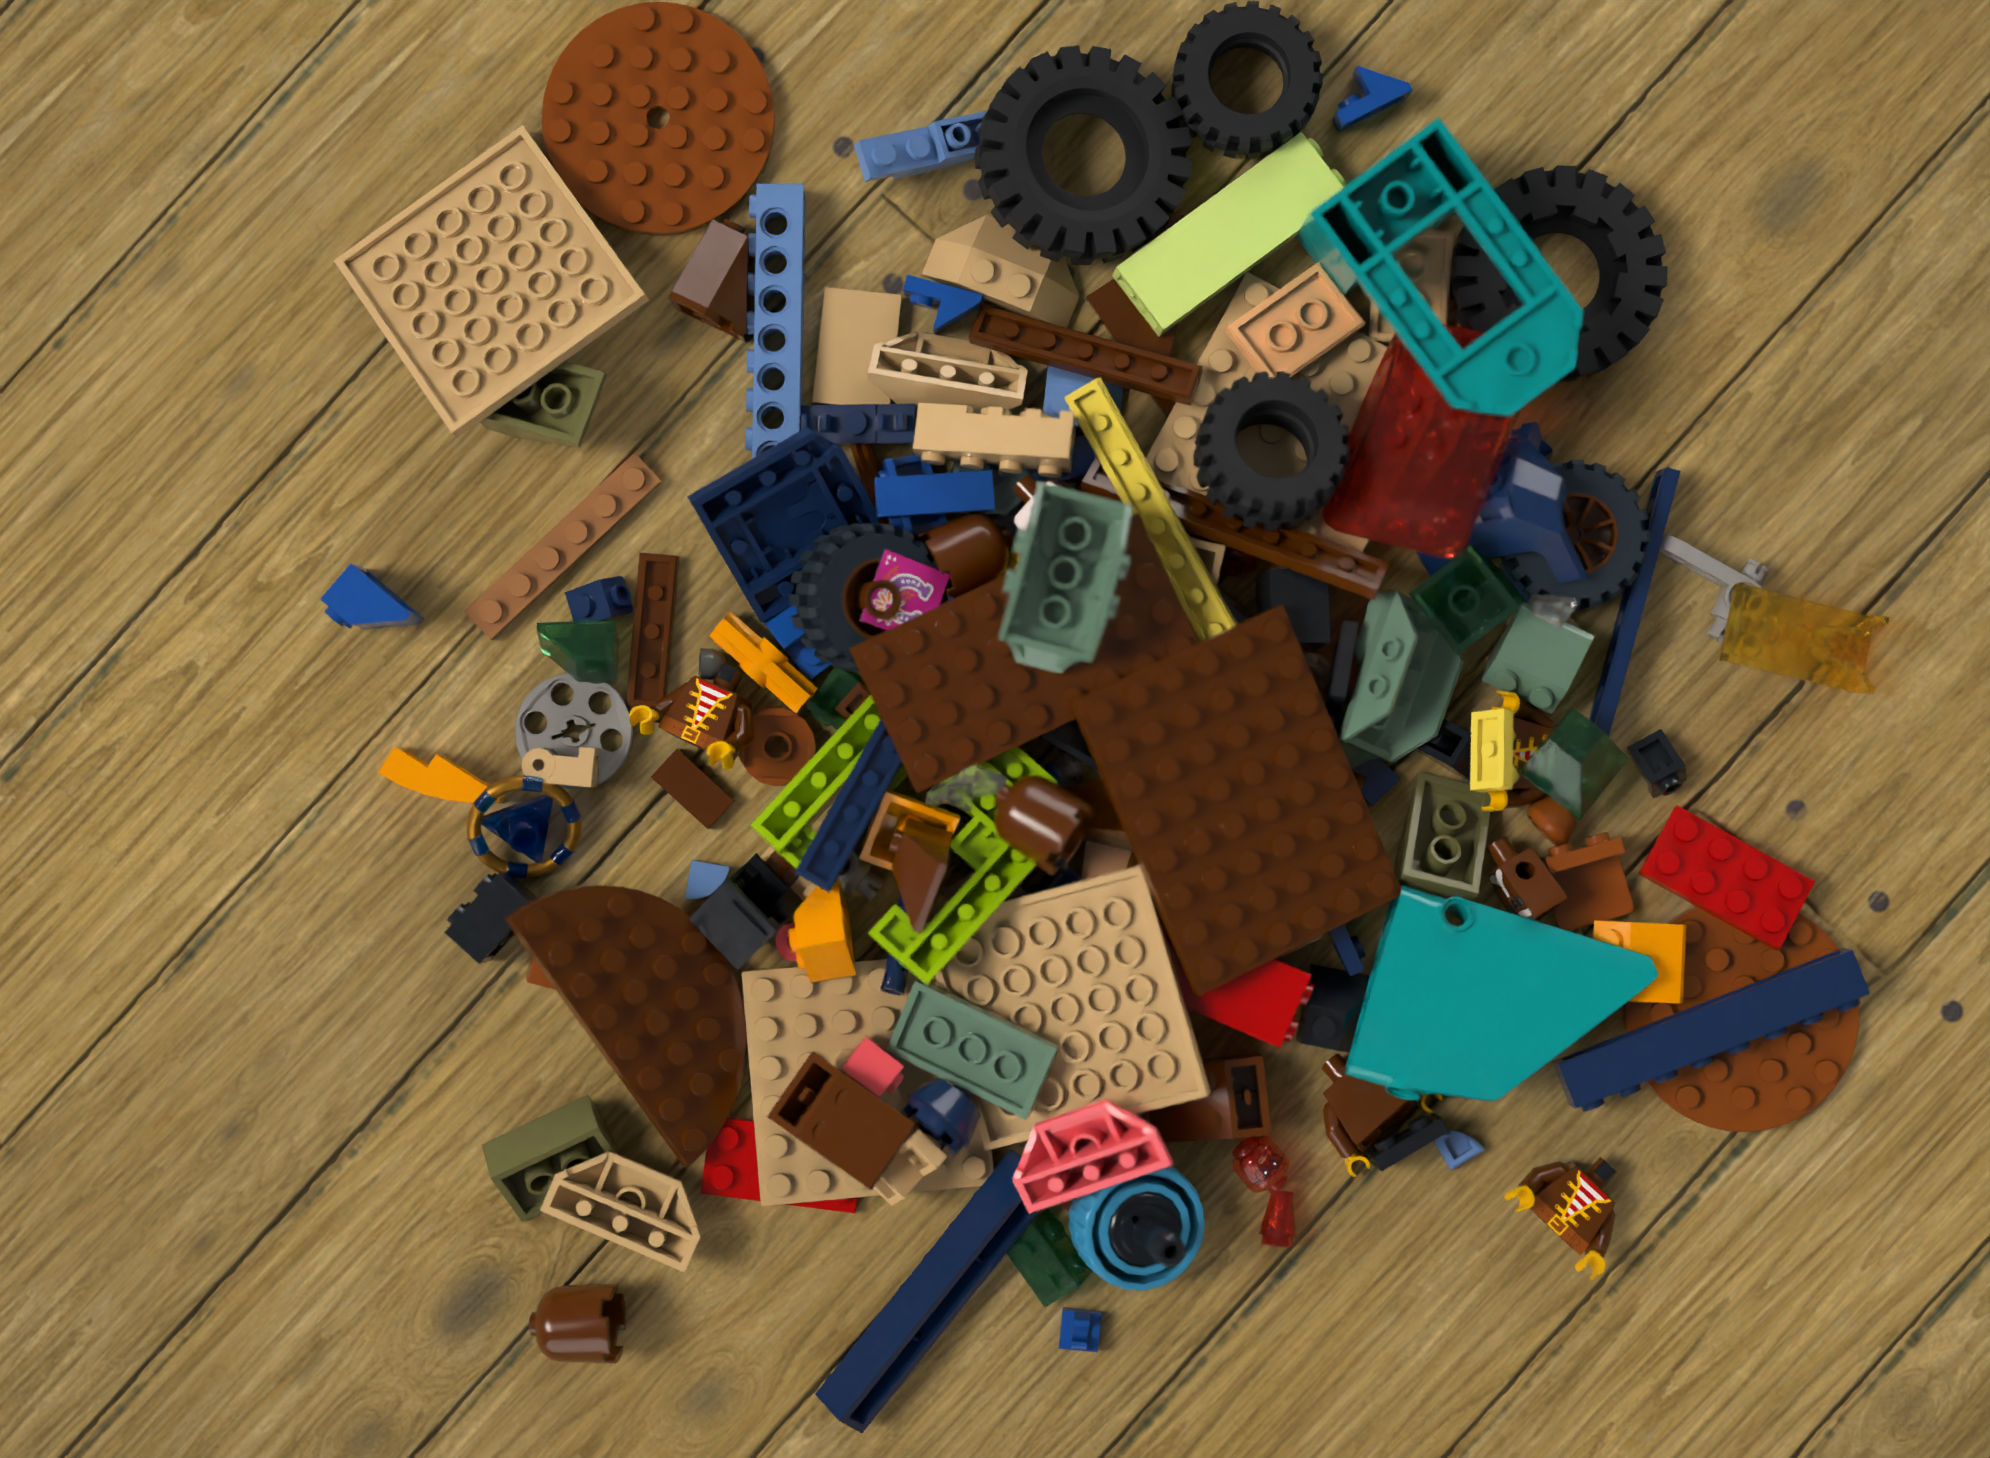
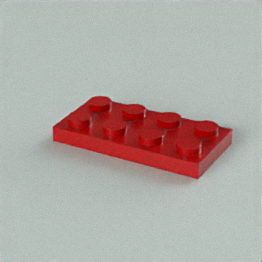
[1638,805,1815,951]
[700,1117,857,1214]

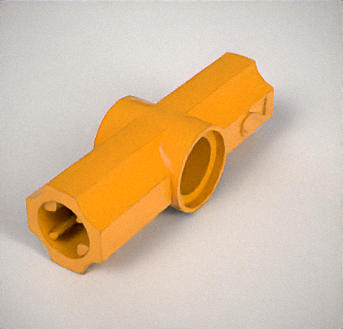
[709,612,819,714]

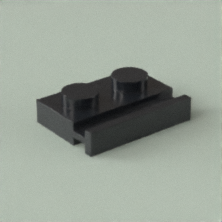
[1367,1113,1449,1172]

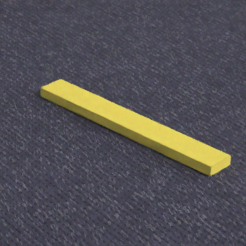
[1064,377,1237,642]

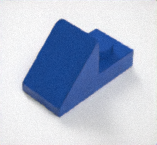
[1332,66,1412,133]
[903,275,983,335]
[764,606,832,681]

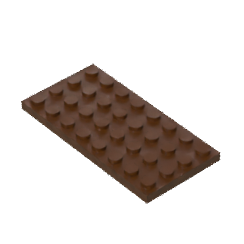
[849,513,1198,793]

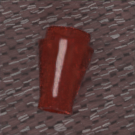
[1258,1190,1297,1248]

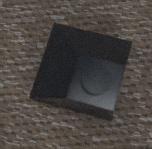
[1296,964,1370,1052]

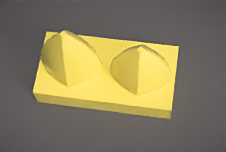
[1470,708,1520,792]

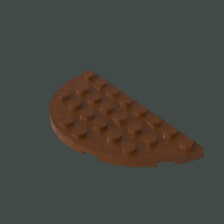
[504,885,747,1167]

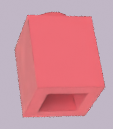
[842,1035,905,1098]

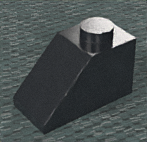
[1415,719,1471,781]

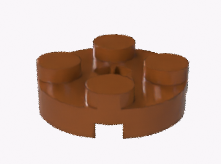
[738,708,816,786]

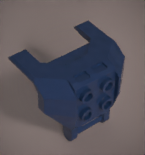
[1410,422,1588,601]

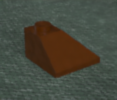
[888,817,952,934]

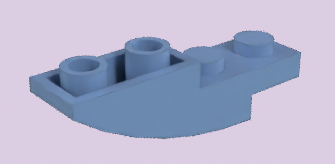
[854,111,987,182]

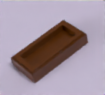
[651,748,735,829]

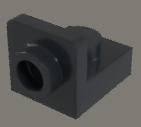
[1627,729,1687,798]

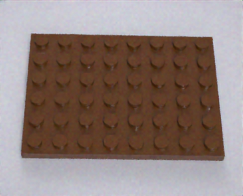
[1070,605,1401,996]

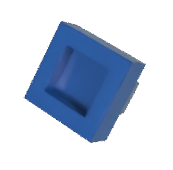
[1059,1307,1102,1353]

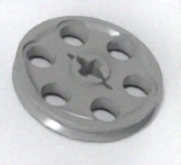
[515,673,633,790]

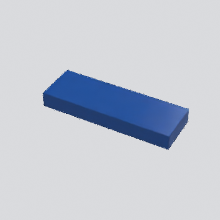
[874,470,995,519]

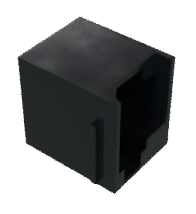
[1256,568,1333,651]
[689,853,804,970]

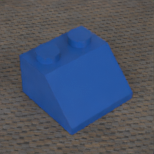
[320,563,424,629]

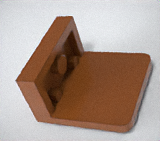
[1539,832,1633,931]

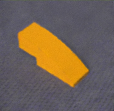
[378,746,507,803]

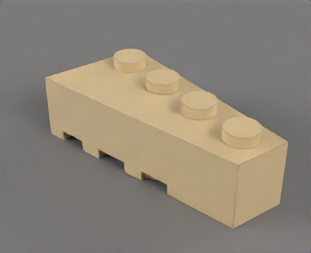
[913,403,1076,478]

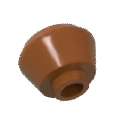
[1527,796,1578,846]

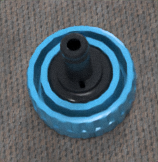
[1068,1166,1205,1291]

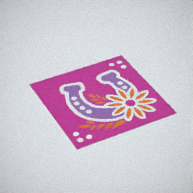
[861,549,949,630]

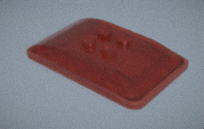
[1322,324,1522,558]

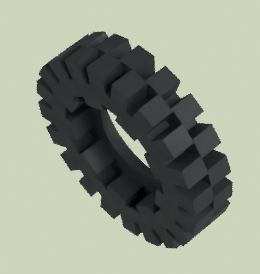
[975,45,1192,265]
[1450,165,1668,383]

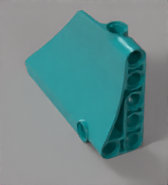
[1345,885,1658,1102]

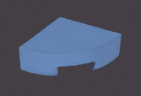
[685,860,731,899]
[1433,1130,1484,1170]

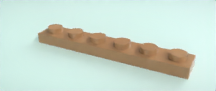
[464,452,662,640]

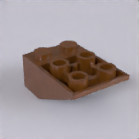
[767,1051,917,1191]
[1149,1052,1272,1143]

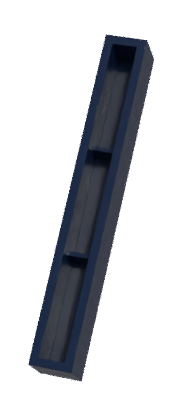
[1552,948,1870,1111]
[815,1149,1040,1433]

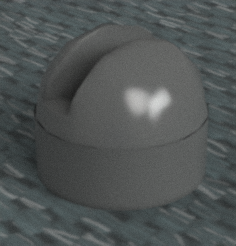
[699,648,727,680]

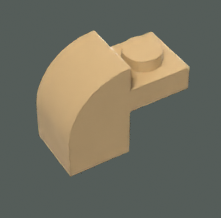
[873,1127,947,1206]

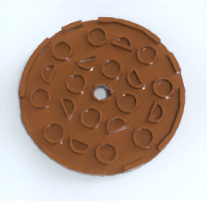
[542,2,775,236]
[1623,906,1860,1132]

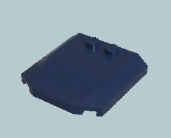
[687,427,879,623]

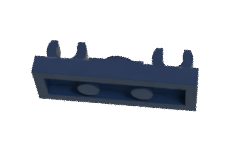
[801,404,918,445]

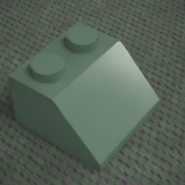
[1481,602,1594,714]

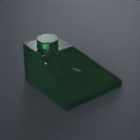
[1518,708,1629,820]

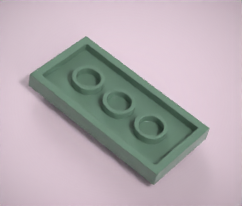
[886,979,1060,1120]

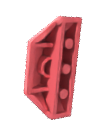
[1012,1099,1173,1213]

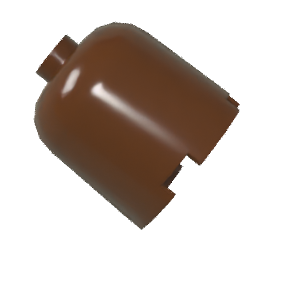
[915,512,1014,603]
[994,775,1096,875]
[529,1284,626,1364]

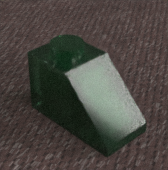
[536,620,619,684]

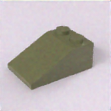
[480,361,607,447]
[1394,771,1491,902]

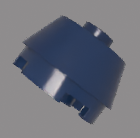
[901,1078,980,1157]

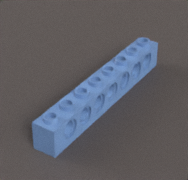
[745,184,806,459]

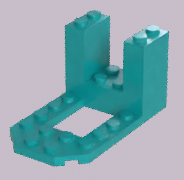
[1295,117,1583,417]

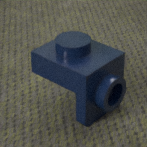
[565,576,633,629]

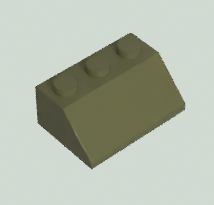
[482,1095,621,1222]

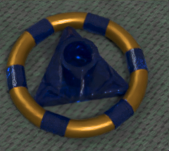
[467,775,582,879]

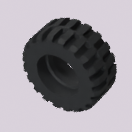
[1171,1,1323,159]
[1193,371,1351,531]

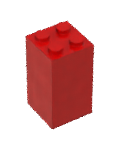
[1166,934,1314,1048]

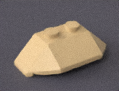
[922,215,1080,328]
[867,332,1028,414]
[540,1151,701,1273]

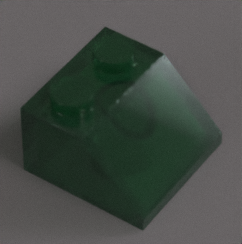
[1409,545,1524,655]

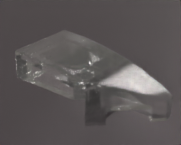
[1526,595,1577,629]
[925,765,1007,811]

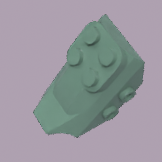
[998,482,1132,674]
[1337,590,1464,769]

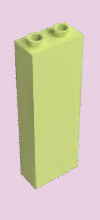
[1112,131,1346,337]

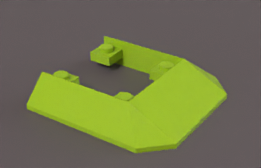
[750,695,1058,985]

